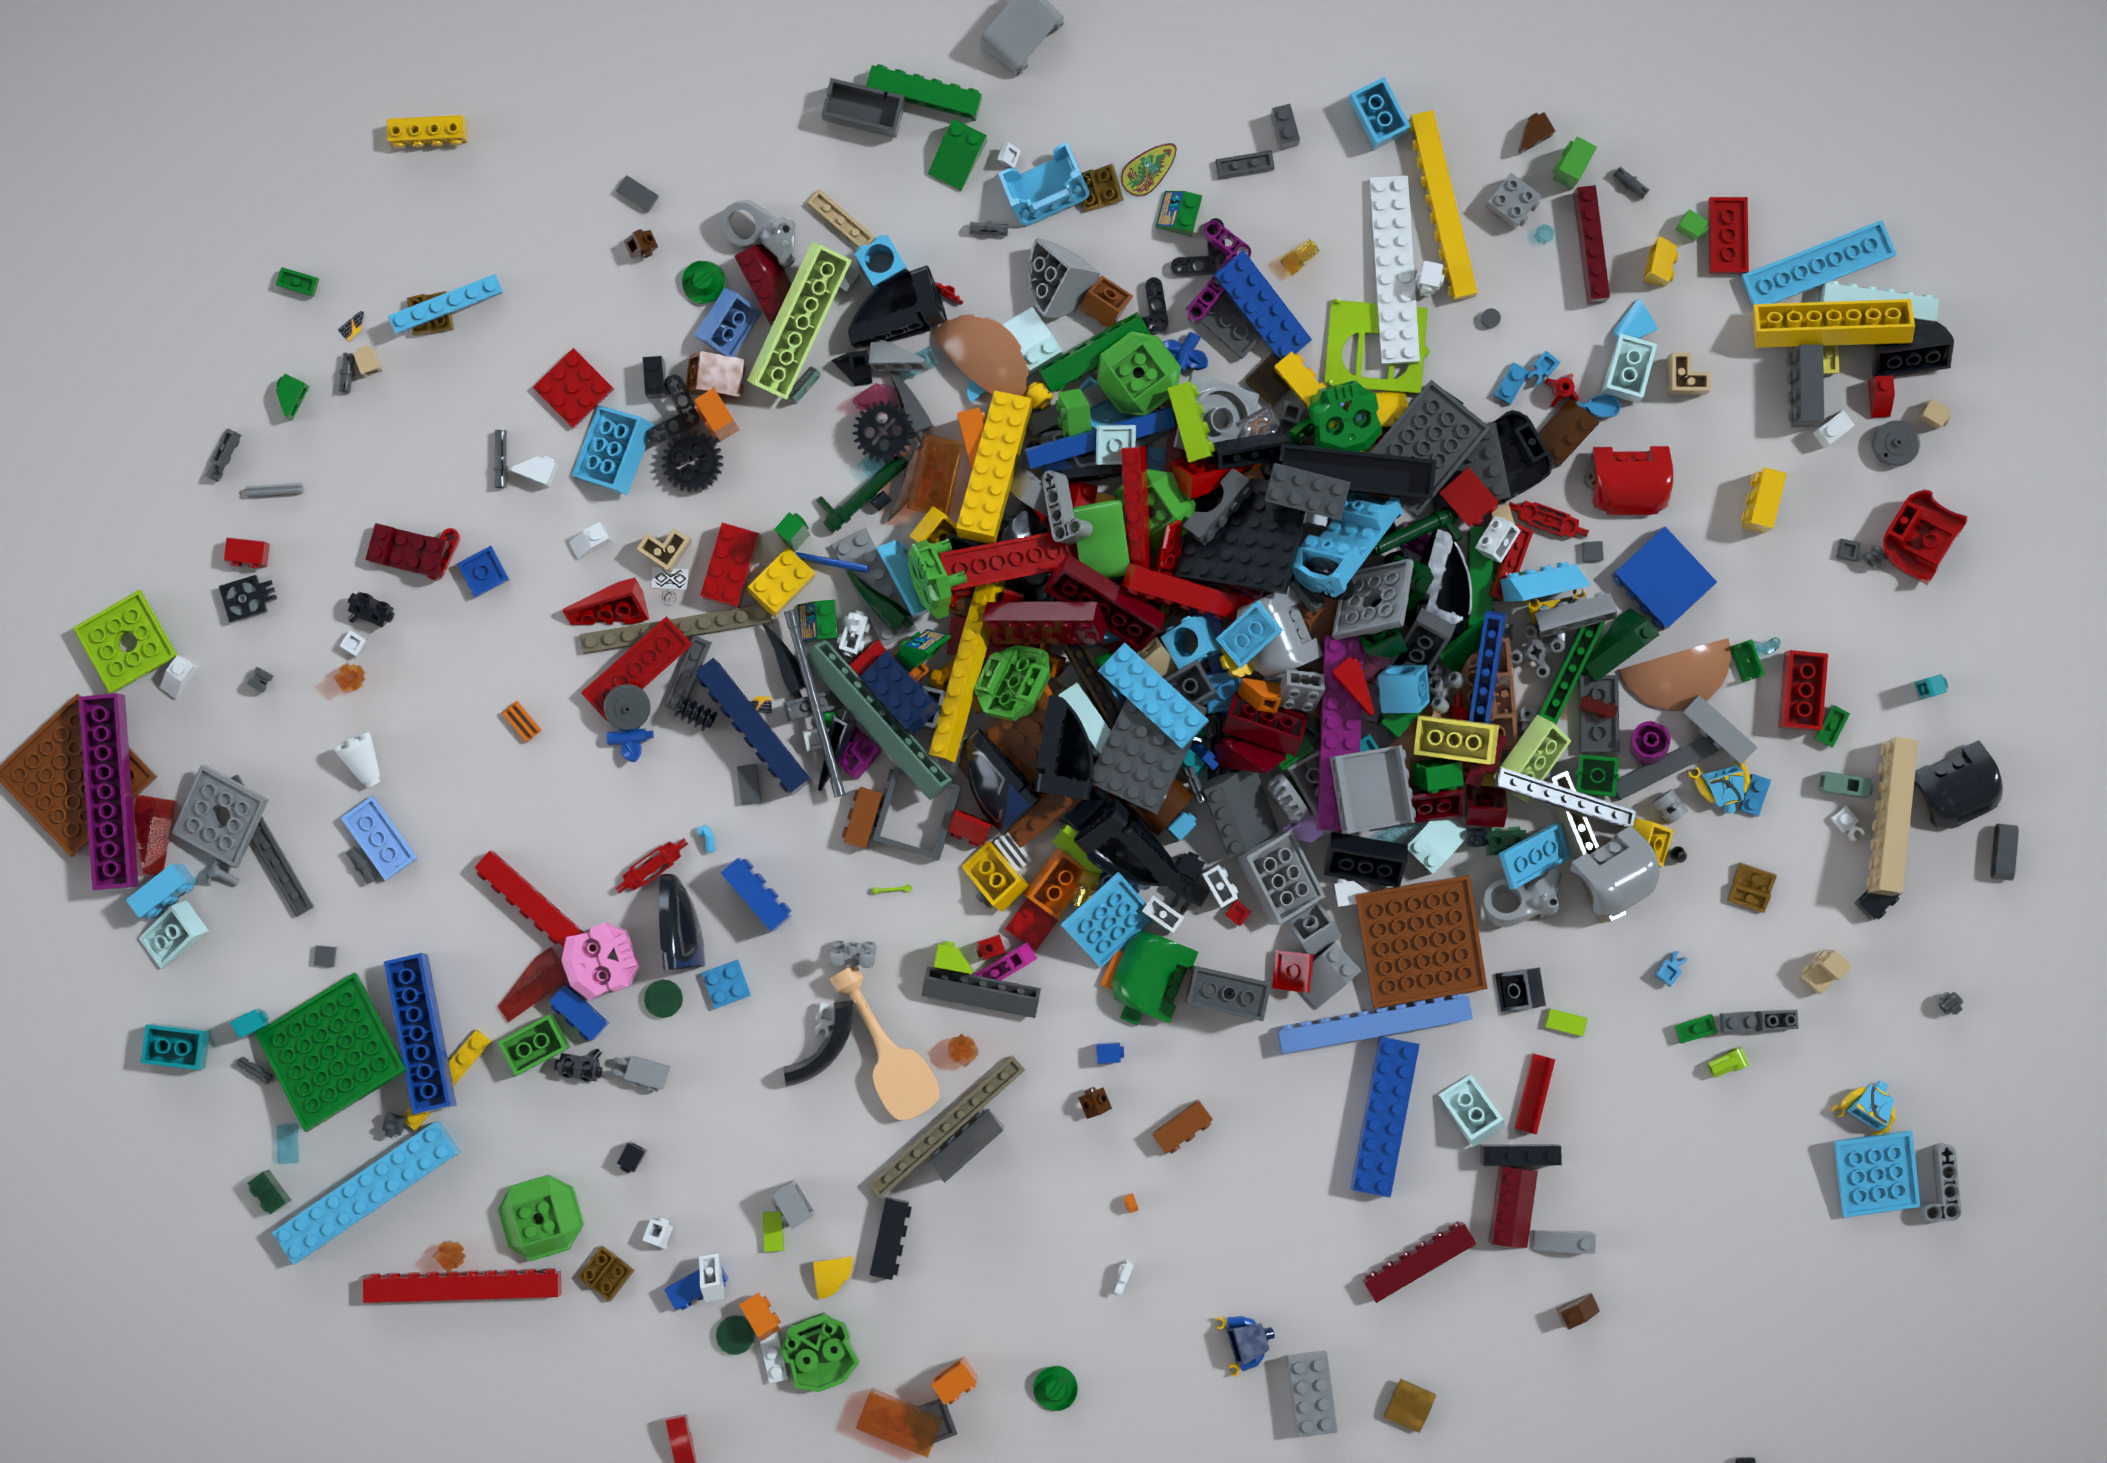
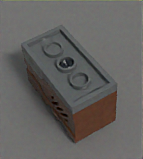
[1185,965,1272,1021]

